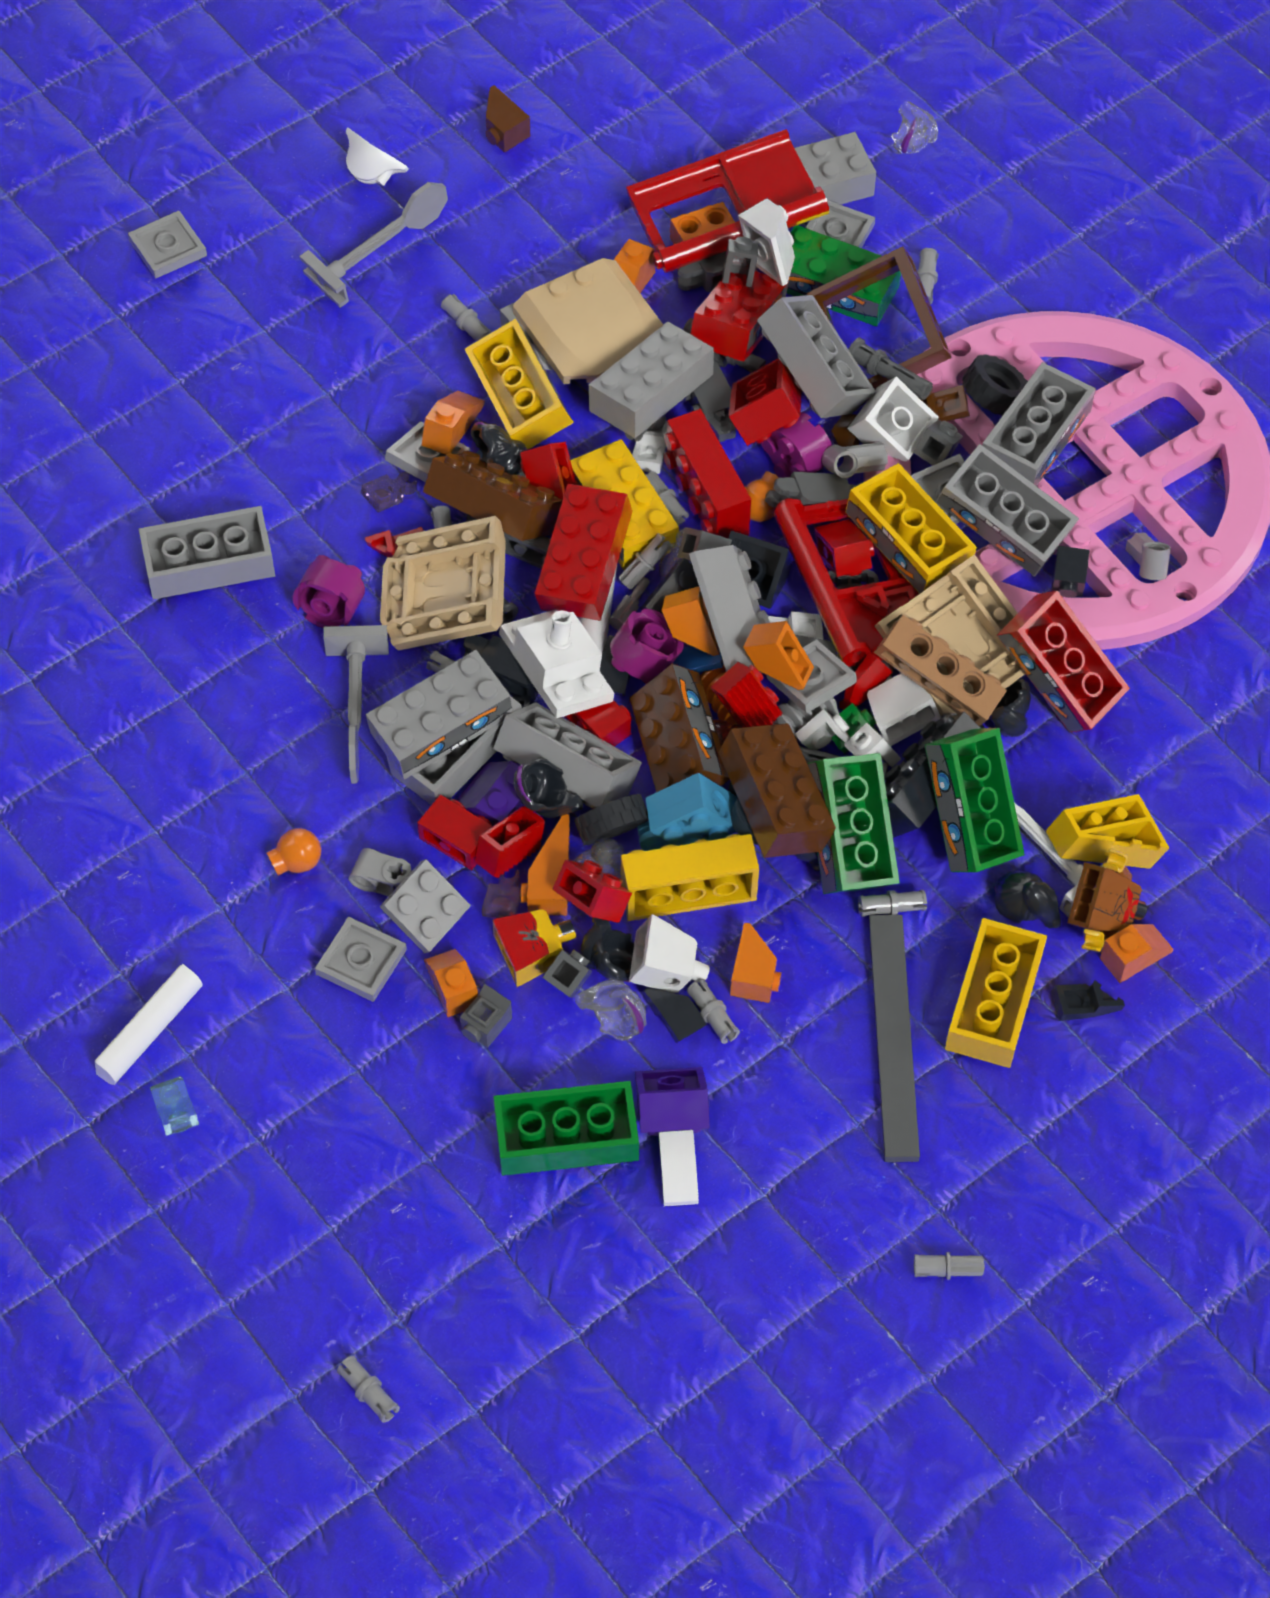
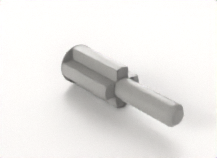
[609,577,650,630]

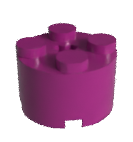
[761,412,832,478]
[293,555,365,628]
[610,609,684,684]

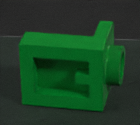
[831,703,880,754]

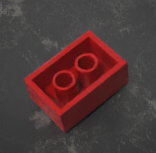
[729,358,802,446]

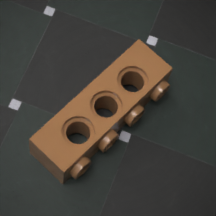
[874,615,1007,726]

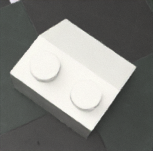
[738,199,795,286]
[847,377,939,462]

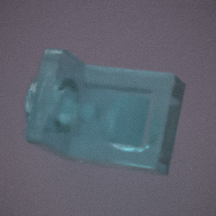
[150,1076,200,1136]

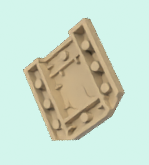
[513,258,663,384]
[380,516,506,651]
[875,555,1025,716]

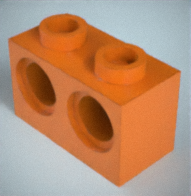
[670,202,735,244]

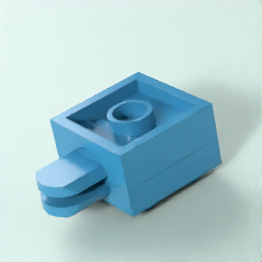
[637,773,737,851]

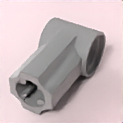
[822,442,888,478]
[1126,533,1171,580]

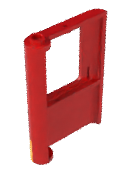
[626,129,829,273]
[774,498,919,667]

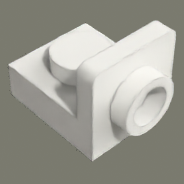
[795,709,850,750]
[845,723,901,767]

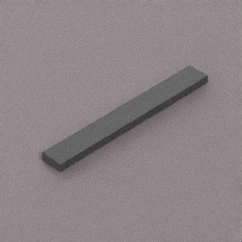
[869,915,920,1162]

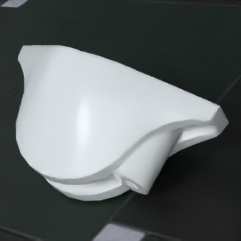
[346,127,409,186]

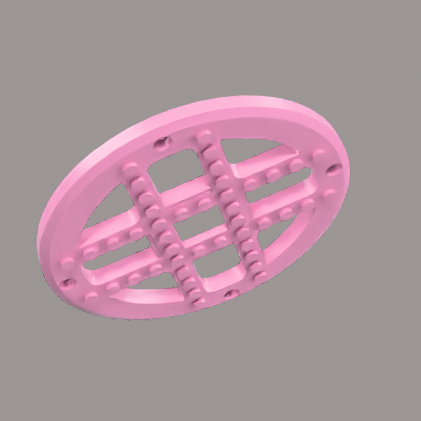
[863,311,1270,650]

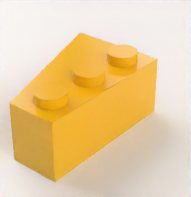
[1046,794,1169,869]

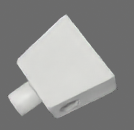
[867,673,941,746]
[629,914,710,993]

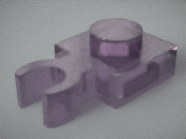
[361,472,417,513]
[482,870,521,918]

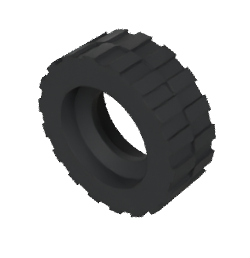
[962,354,1028,416]
[574,794,649,846]

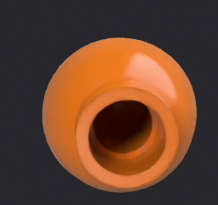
[745,471,779,522]
[267,828,321,876]

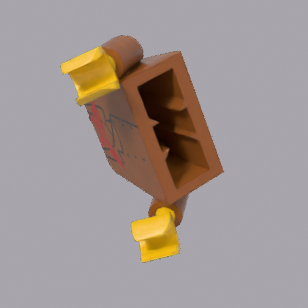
[1067,848,1147,952]

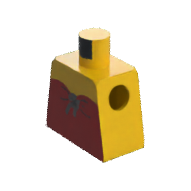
[493,909,576,987]

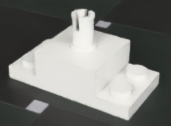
[499,609,614,718]

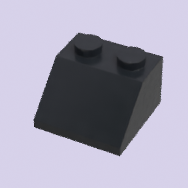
[728,531,794,609]

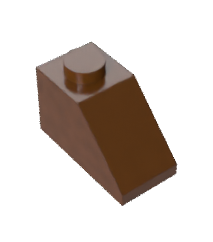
[485,85,531,153]

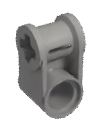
[349,848,412,897]

